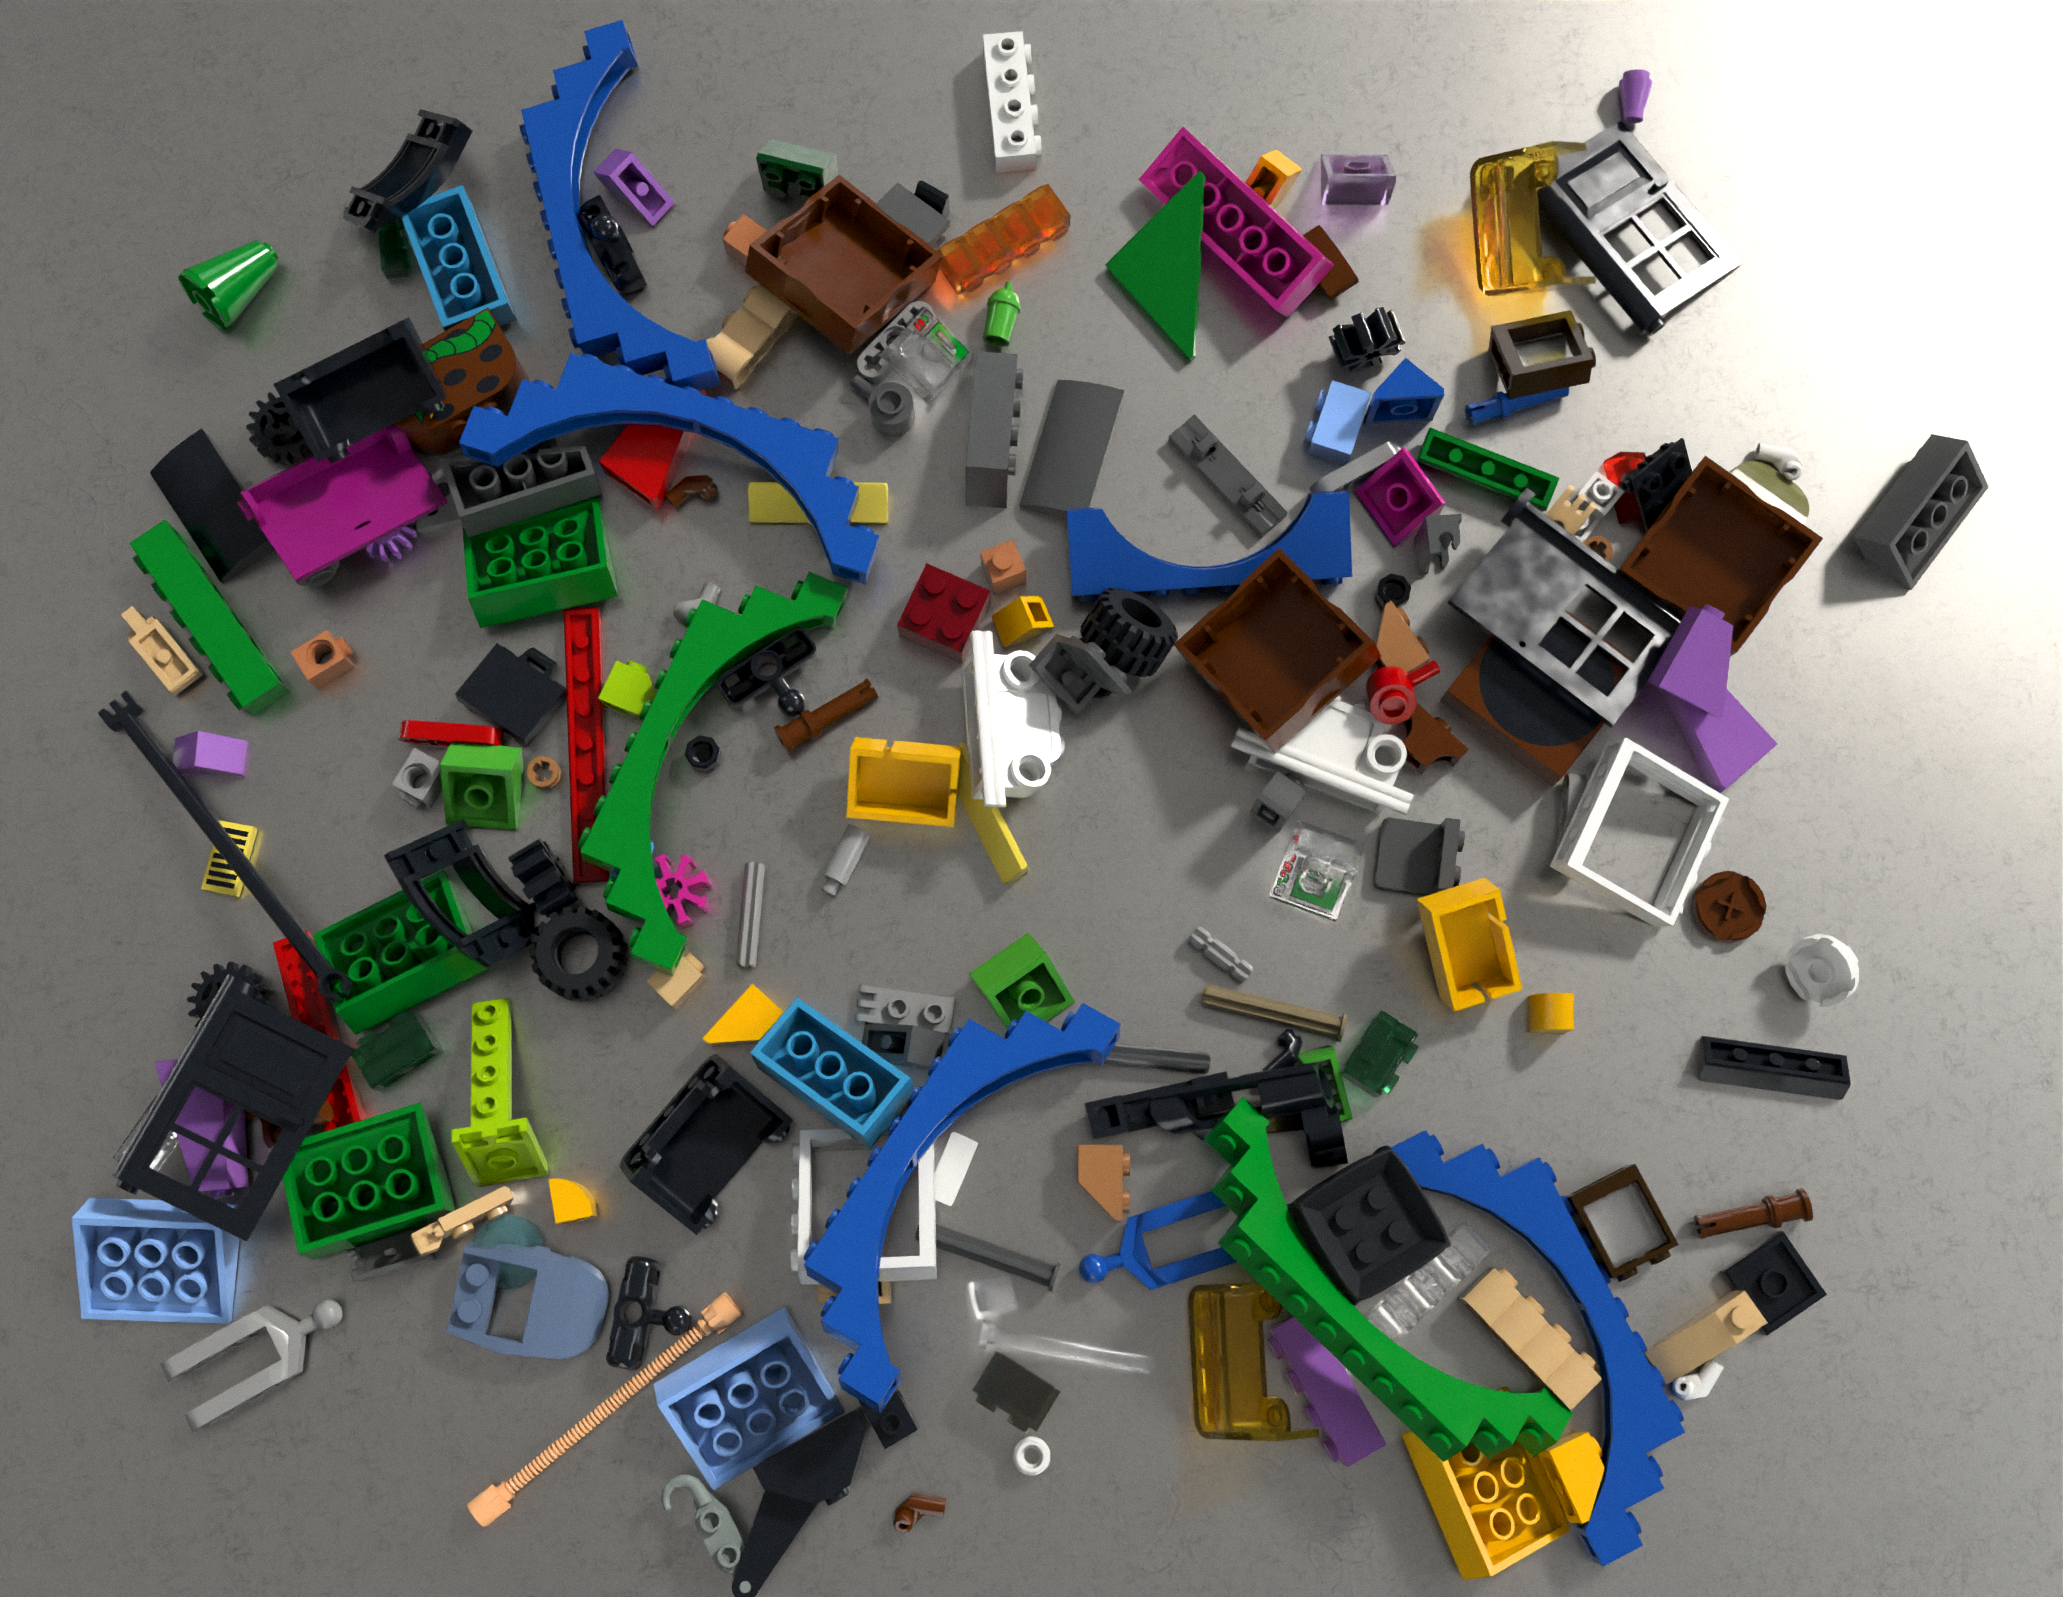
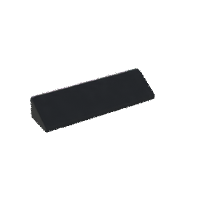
[1698,1036,1851,1100]

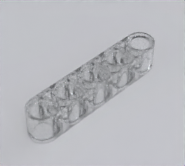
[1364,1221,1492,1343]

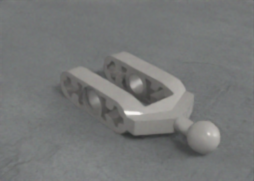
[160,1299,343,1433]

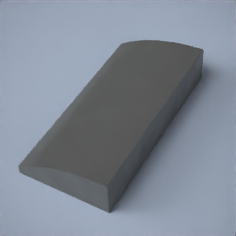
[1020,380,1124,519]

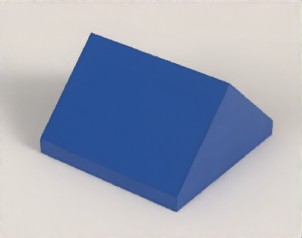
[1364,358,1444,424]

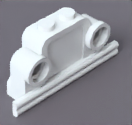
[962,630,1065,807]
[1231,696,1413,815]

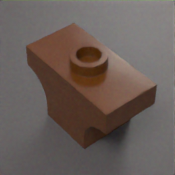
[1402,703,1469,775]

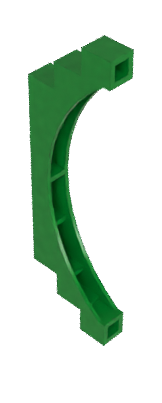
[578,571,848,977]
[1204,1097,1573,1462]

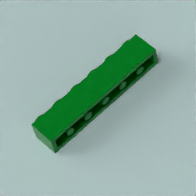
[129,520,290,716]

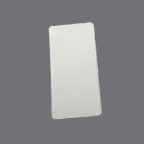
[935,1132,978,1206]

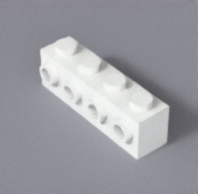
[983,31,1042,173]

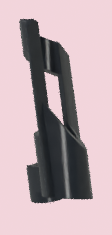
[1148,1062,1348,1169]

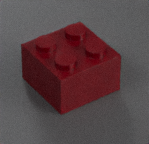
[897,563,991,664]

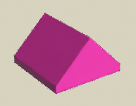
[1355,448,1446,546]

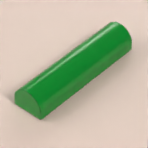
[1416,428,1560,511]

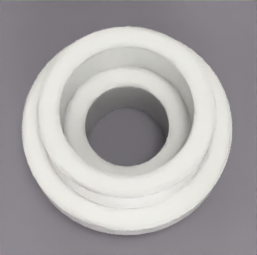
[1013,1436,1051,1476]

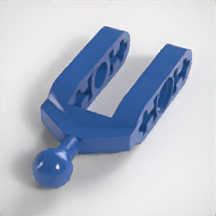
[1079,1191,1237,1290]

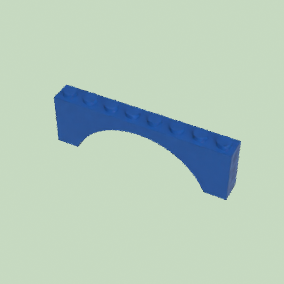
[1066,490,1352,601]

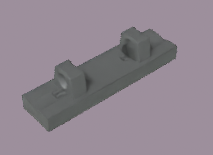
[1168,414,1288,538]

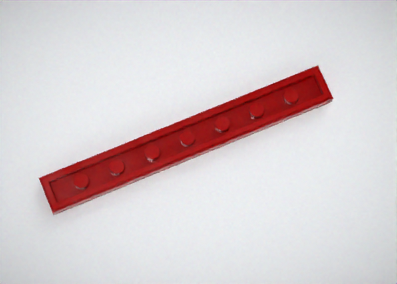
[563,607,611,886]

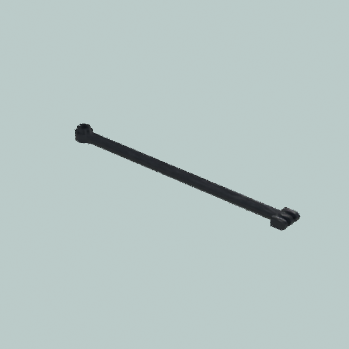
[98,690,352,1001]

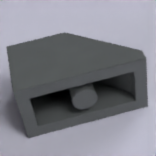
[1250,771,1307,832]
[862,1023,945,1069]

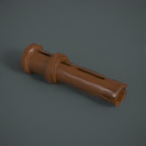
[774,679,879,755]
[1694,1188,1813,1239]

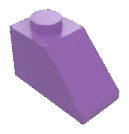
[593,149,675,226]

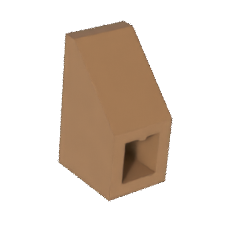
[1373,601,1430,673]
[1077,1144,1130,1221]

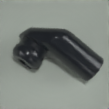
[1263,1029,1303,1071]

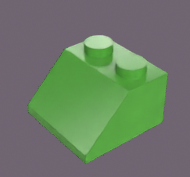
[440,742,524,830]
[969,933,1075,1030]

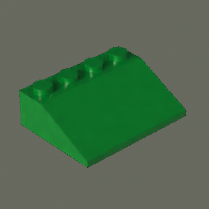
[462,497,618,628]
[313,869,488,1035]
[283,1102,455,1260]

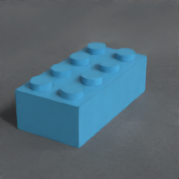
[401,185,517,331]
[750,997,915,1150]

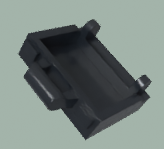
[455,643,567,746]

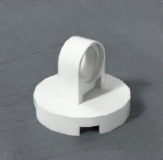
[1786,934,1859,1007]

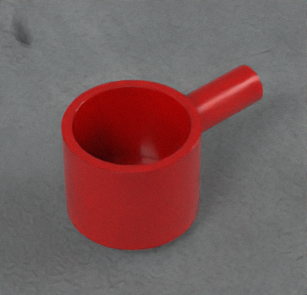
[1366,660,1441,724]

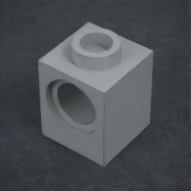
[392,748,442,808]

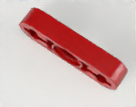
[399,720,504,747]

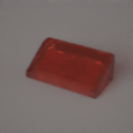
[1603,452,1646,524]

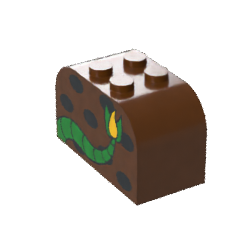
[394,308,529,456]

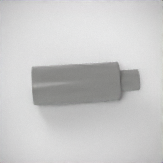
[821,824,871,896]

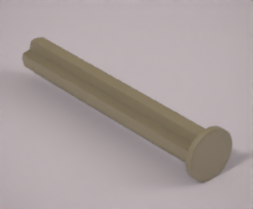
[1202,985,1347,1042]

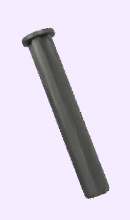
[1091,1043,1211,1074]
[915,1224,1061,1292]

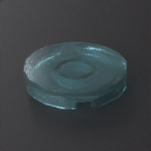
[472,1215,545,1290]

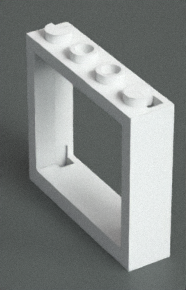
[1550,737,1729,927]
[791,1127,937,1285]

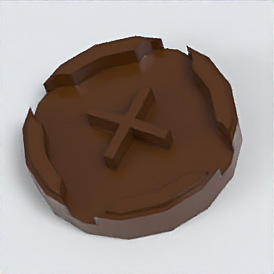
[1692,871,1767,943]

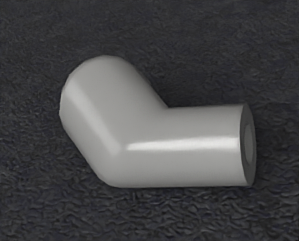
[673,582,721,623]

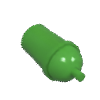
[982,281,1021,347]

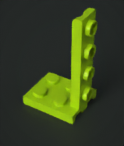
[452,998,548,1187]

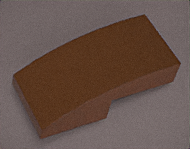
[1303,225,1359,301]

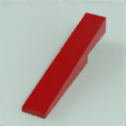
[273,931,367,1132]

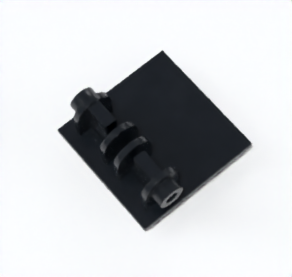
[1620,438,1692,532]

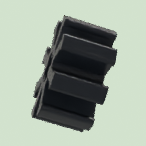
[1329,307,1406,372]
[508,838,579,918]

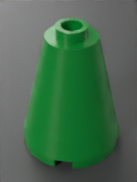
[178,240,279,330]

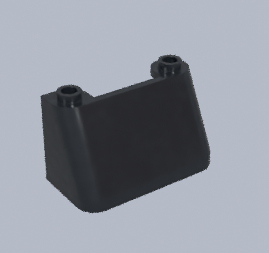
[273,317,448,464]
[619,1054,793,1235]

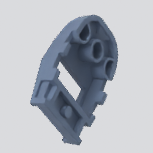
[445,1242,609,1359]

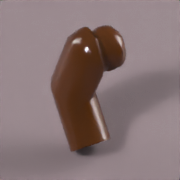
[665,474,718,508]
[892,1494,946,1533]

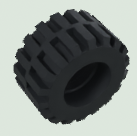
[1080,588,1178,677]
[529,906,628,1002]

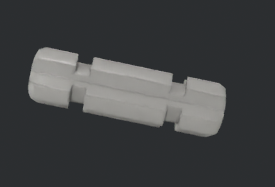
[1188,927,1253,983]

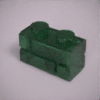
[1341,1010,1419,1098]
[351,1011,443,1091]

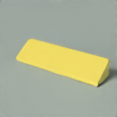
[748,482,888,524]
[956,742,1028,884]

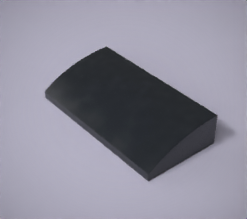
[150,428,274,583]

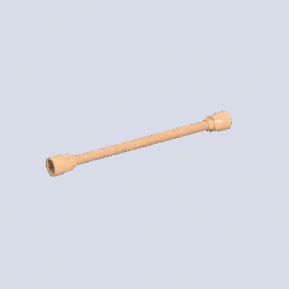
[467,1292,743,1528]

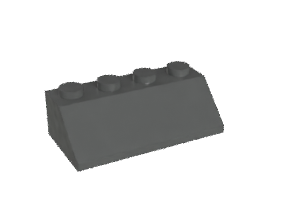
[1854,434,1989,590]

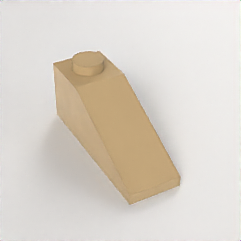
[1644,1290,1767,1385]

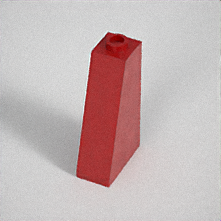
[599,379,707,512]

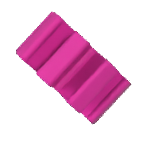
[655,854,712,929]

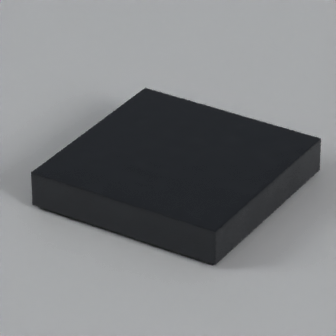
[1720,1231,1827,1336]

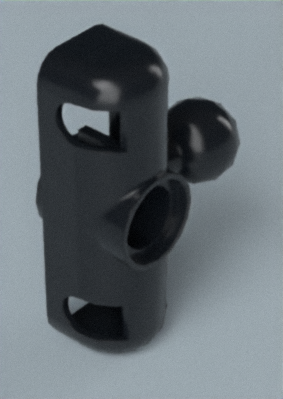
[578,195,647,293]
[717,627,817,717]
[606,1256,692,1370]

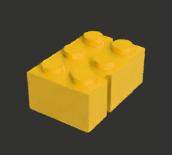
[846,737,962,827]
[1416,877,1523,1012]

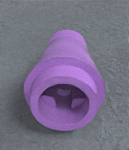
[1619,69,1653,123]

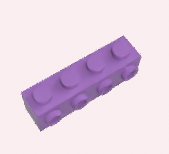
[1267,1316,1387,1467]

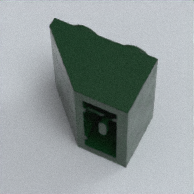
[756,139,839,203]

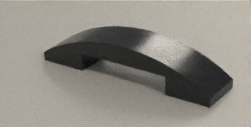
[1084,1072,1235,1140]

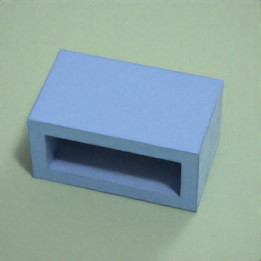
[1305,380,1371,466]

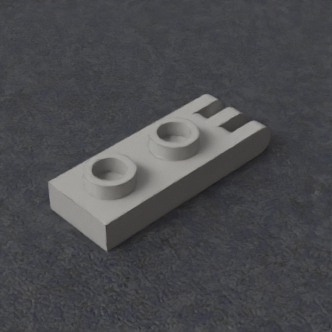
[854,985,956,1035]

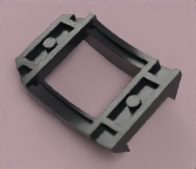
[343,109,473,233]
[384,819,539,968]

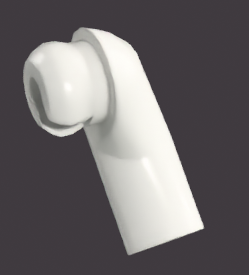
[1755,443,1803,480]
[1672,1359,1724,1400]

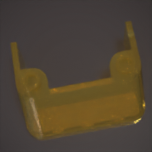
[1470,141,1596,296]
[1188,1282,1319,1441]

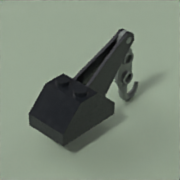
[661,1406,871,1597]

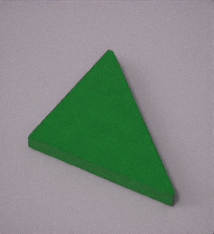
[1105,171,1206,360]

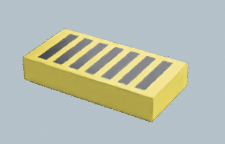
[201,820,258,898]

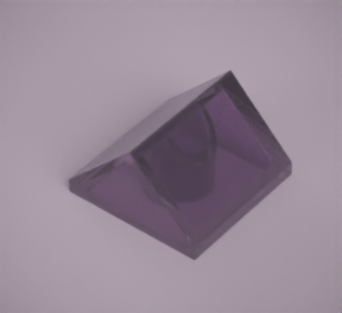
[1321,154,1396,205]

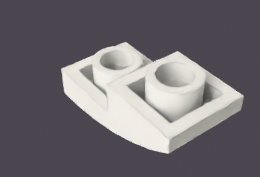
[1571,471,1624,543]

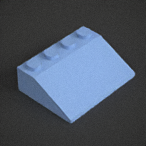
[71,1198,239,1324]
[654,1306,844,1490]

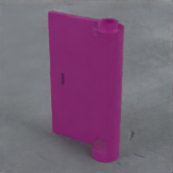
[237,424,448,583]

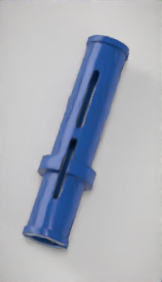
[1465,387,1569,426]

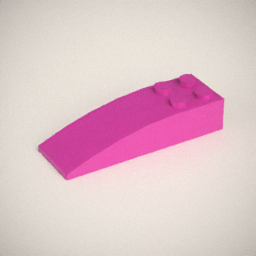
[1138,127,1334,318]

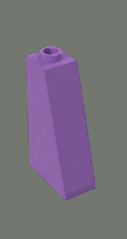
[1659,688,1777,793]
[156,1059,249,1198]

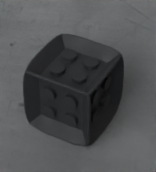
[1287,1145,1451,1306]

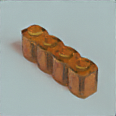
[937,184,1071,294]

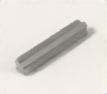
[736,862,765,968]

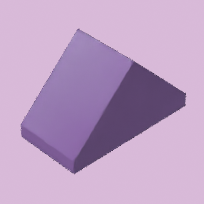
[173,731,248,776]

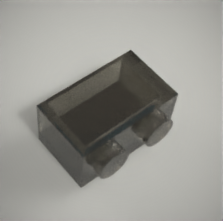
[972,1350,1060,1433]

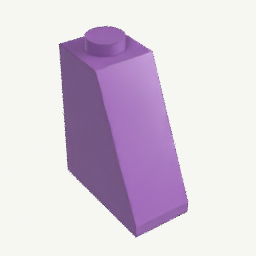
[1648,604,1733,719]

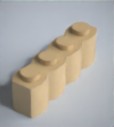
[706,284,798,390]
[1458,1267,1602,1411]

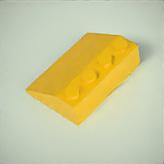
[1401,1386,1571,1580]

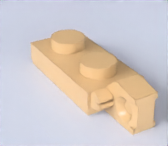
[121,606,203,696]
[411,1186,514,1257]

